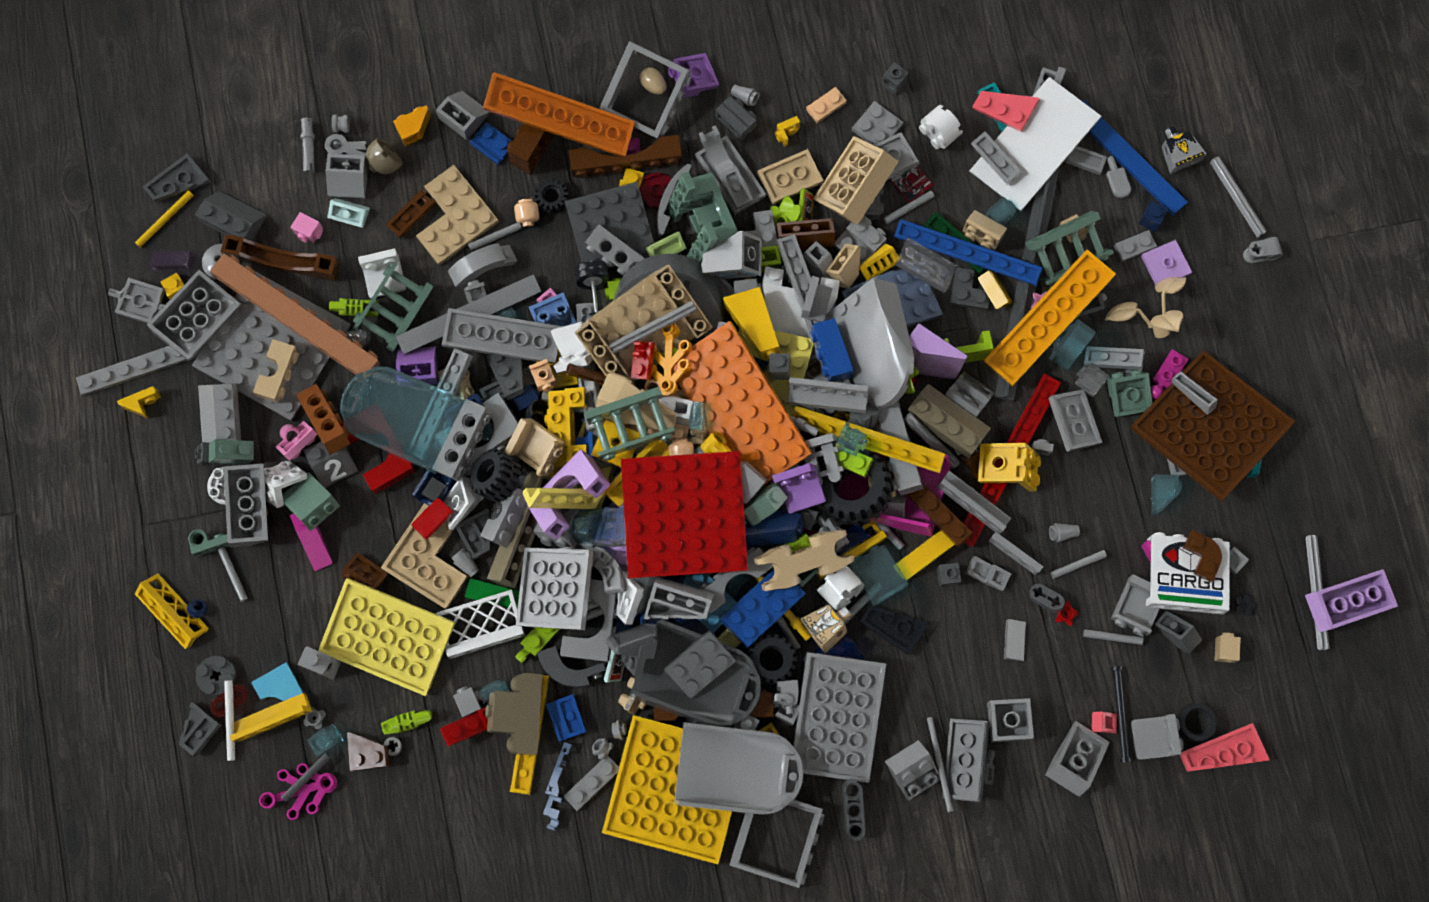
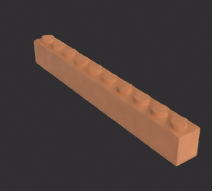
[210,253,380,382]

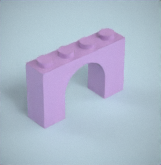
[527,449,611,540]

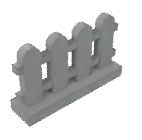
[771,433,844,488]

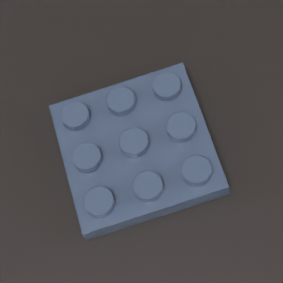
[874,265,943,326]

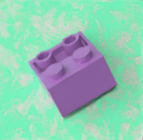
[396,346,439,387]

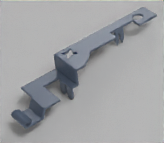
[543,742,572,831]

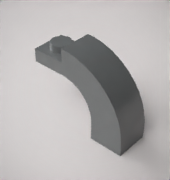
[537,646,606,688]

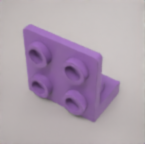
[772,463,826,513]

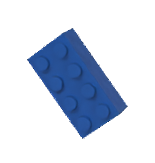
[720,569,805,650]

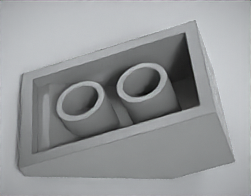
[1045,721,1110,797]

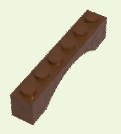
[568,135,682,178]
[220,234,340,281]
[654,689,774,722]

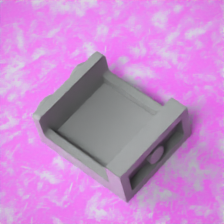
[1111,574,1160,637]

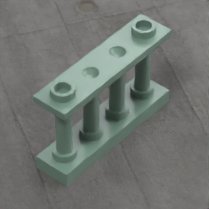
[1025,211,1114,286]
[353,262,434,352]
[584,387,675,461]

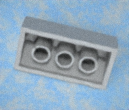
[223,464,268,548]

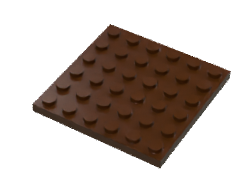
[1130,350,1295,502]

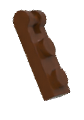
[386,190,436,239]

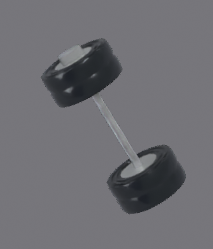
[575,260,610,323]

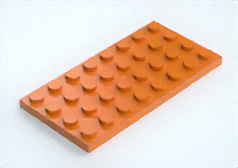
[672,321,813,486]

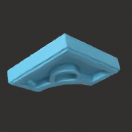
[251,662,304,701]

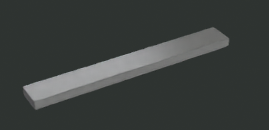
[396,274,541,354]

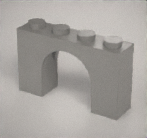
[435,393,519,476]
[560,579,618,662]

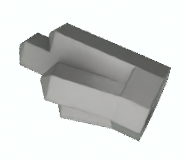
[817,515,850,553]

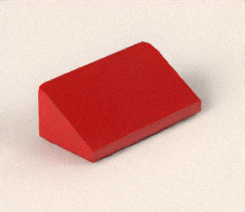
[411,498,454,540]

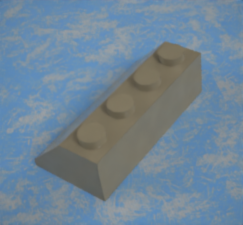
[906,384,991,459]

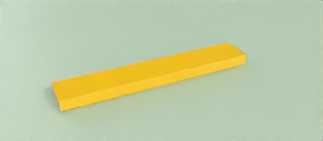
[510,675,550,795]

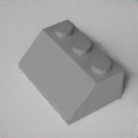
[198,383,241,443]

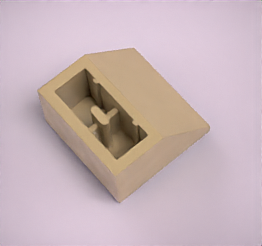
[962,210,1007,251]

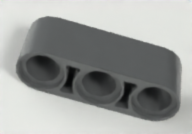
[842,779,865,841]

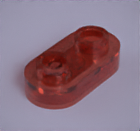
[210,685,248,717]

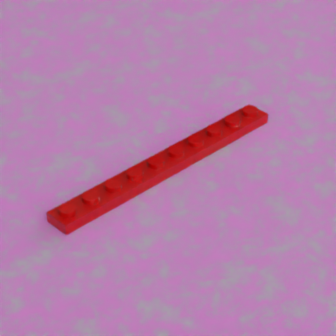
[963,374,1061,547]

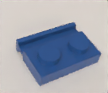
[470,122,511,166]
[546,694,586,742]

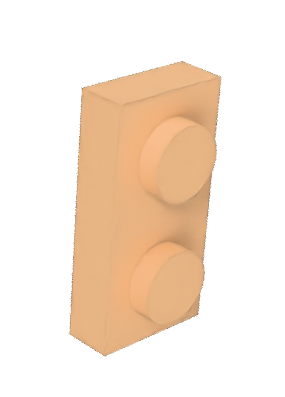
[806,87,847,124]

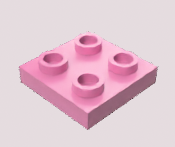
[276,421,317,461]

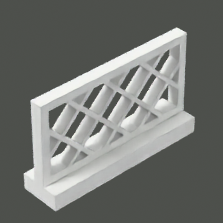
[436,590,525,659]

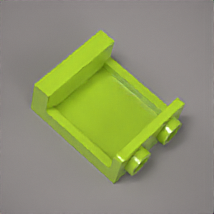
[944,330,993,363]

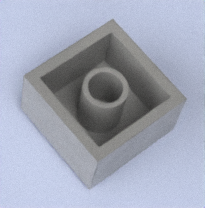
[987,698,1034,743]

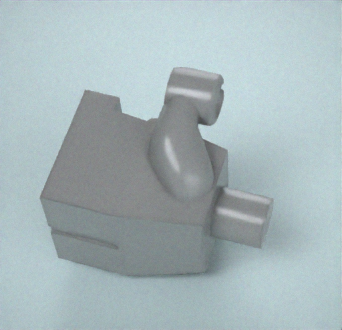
[773,680,799,715]

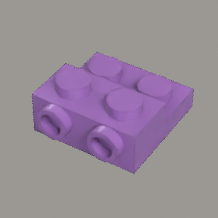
[668,53,719,98]

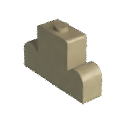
[485,673,543,756]

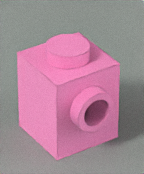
[290,212,323,244]

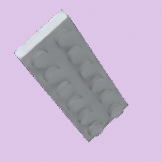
[442,308,562,364]

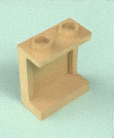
[504,418,565,476]

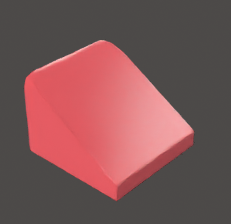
[1092,712,1117,734]

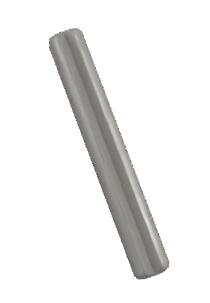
[904,413,959,469]

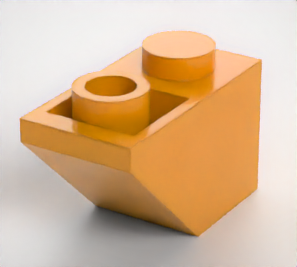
[393,105,431,146]

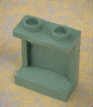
[282,472,340,531]

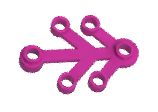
[259,763,337,820]

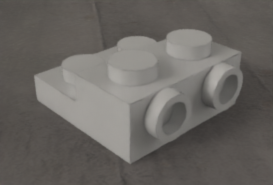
[834,216,887,265]

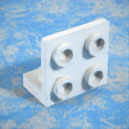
[358,248,406,299]
[551,322,593,373]

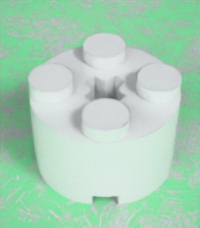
[919,105,963,149]
[817,565,864,611]

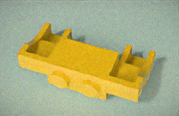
[544,387,589,469]

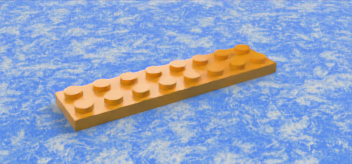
[984,250,1116,387]

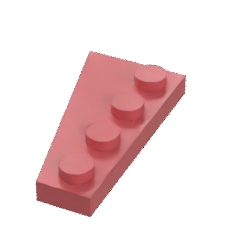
[1180,723,1270,772]

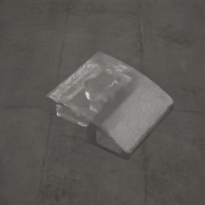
[594,506,626,547]

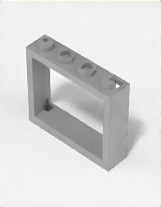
[599,41,692,138]
[729,800,825,888]

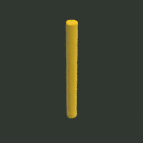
[135,190,194,248]

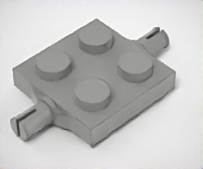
[108,278,165,324]

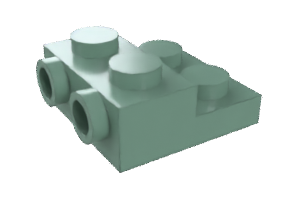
[1107,369,1152,417]

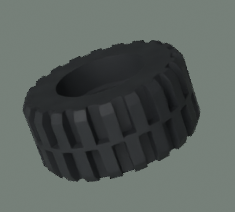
[820,447,893,526]

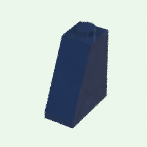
[745,509,804,547]

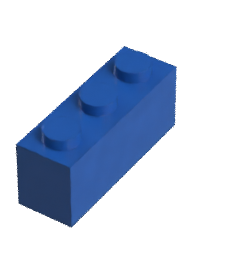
[809,318,853,382]

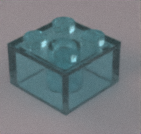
[1049,319,1096,371]

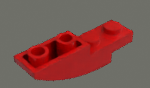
[440,707,488,747]

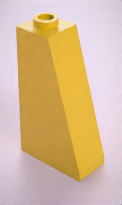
[723,287,780,360]

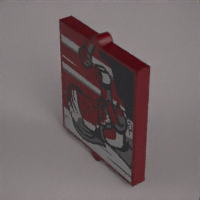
[889,166,933,203]

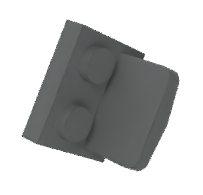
[606,624,658,677]

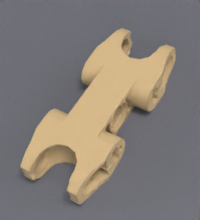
[754,529,854,591]

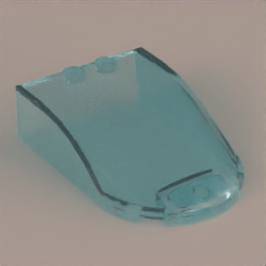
[340,366,465,474]

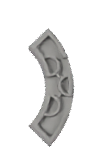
[575,543,625,594]

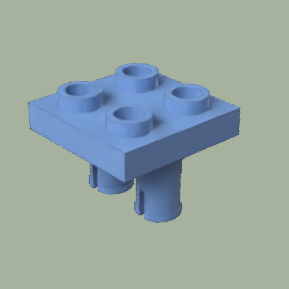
[529,293,577,327]

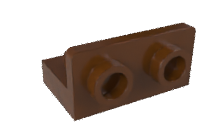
[342,552,389,590]

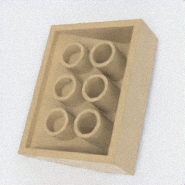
[813,136,899,225]

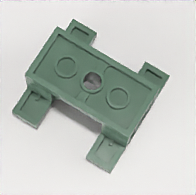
[666,172,738,263]

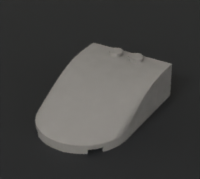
[825,277,914,407]
[674,722,803,814]

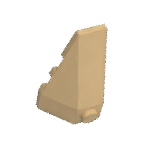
[596,372,677,430]

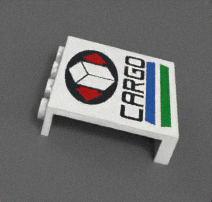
[1146,533,1229,615]

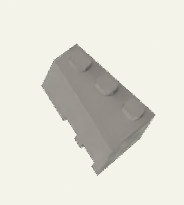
[644,576,714,619]

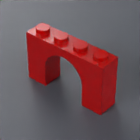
[340,404,416,494]

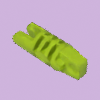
[329,298,379,317]
[381,709,433,734]

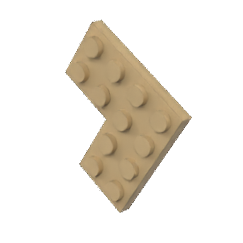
[416,165,499,266]
[381,503,468,610]

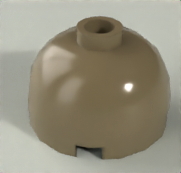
[366,138,403,175]

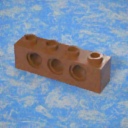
[296,384,350,455]

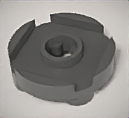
[196,656,237,696]

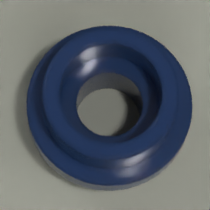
[187,599,207,618]

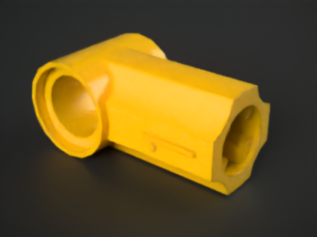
[701,431,731,453]

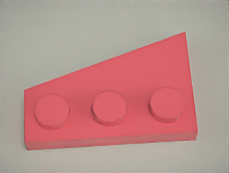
[972,91,1040,132]

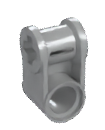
[1243,237,1283,264]

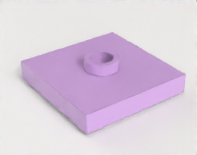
[1141,240,1192,285]

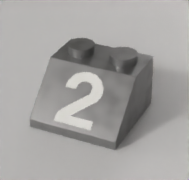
[303,441,359,488]

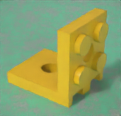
[978,443,1041,492]

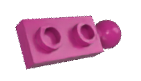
[1150,349,1188,400]

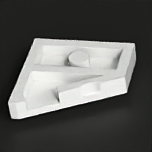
[616,571,644,625]

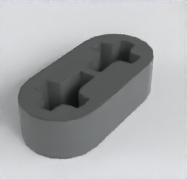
[1030,584,1064,613]

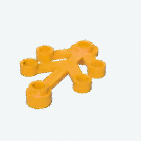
[651,323,692,396]

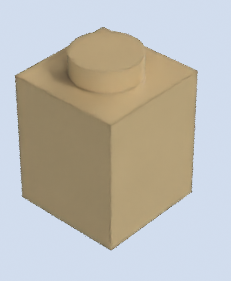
[1215,633,1241,663]

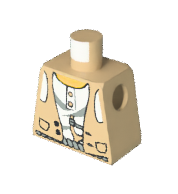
[801,605,851,653]

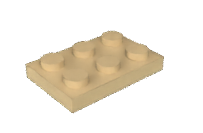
[757,149,823,205]

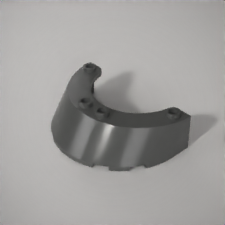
[612,254,726,337]

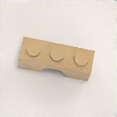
[253,339,299,403]

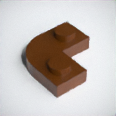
[1183,530,1222,582]

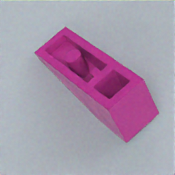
[290,514,333,572]

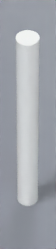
[224,680,235,761]

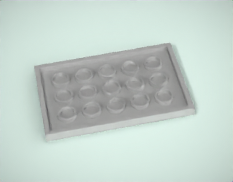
[793,652,886,783]

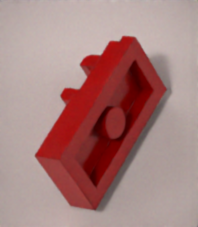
[630,341,655,381]

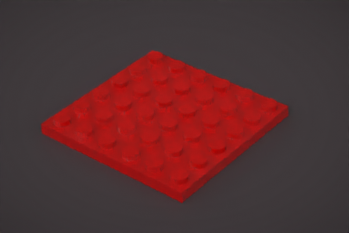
[621,451,748,578]

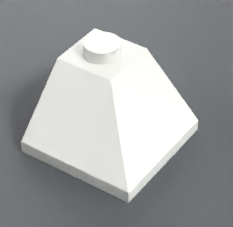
[443,476,484,530]

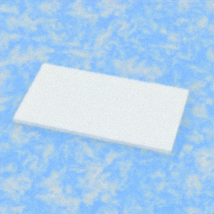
[970,77,1101,211]

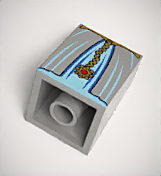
[701,231,762,280]

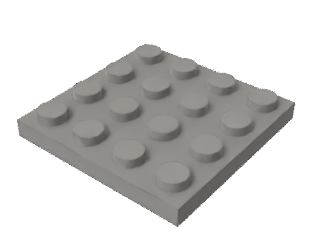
[516,548,594,630]

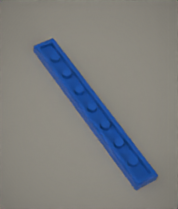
[1082,100,1187,216]
[894,219,1043,286]

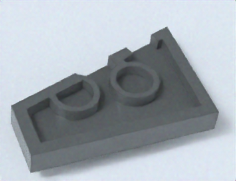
[486,354,525,401]

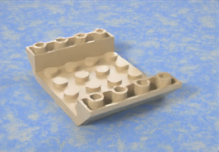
[574,264,713,385]

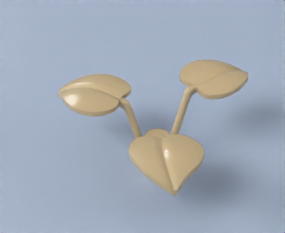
[1105,277,1186,338]

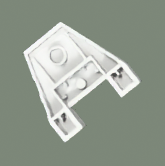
[761,267,840,338]

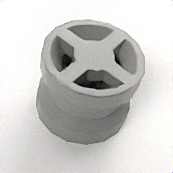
[332,114,350,133]

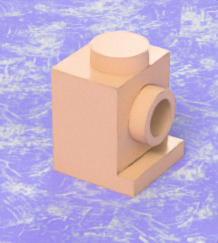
[529,359,557,392]

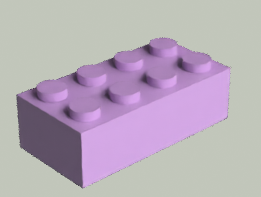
[1305,569,1398,632]

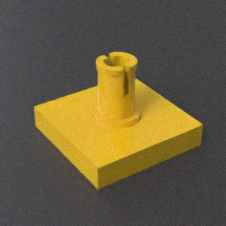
[591,419,641,468]

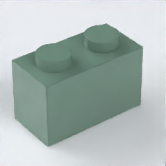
[209,439,254,465]

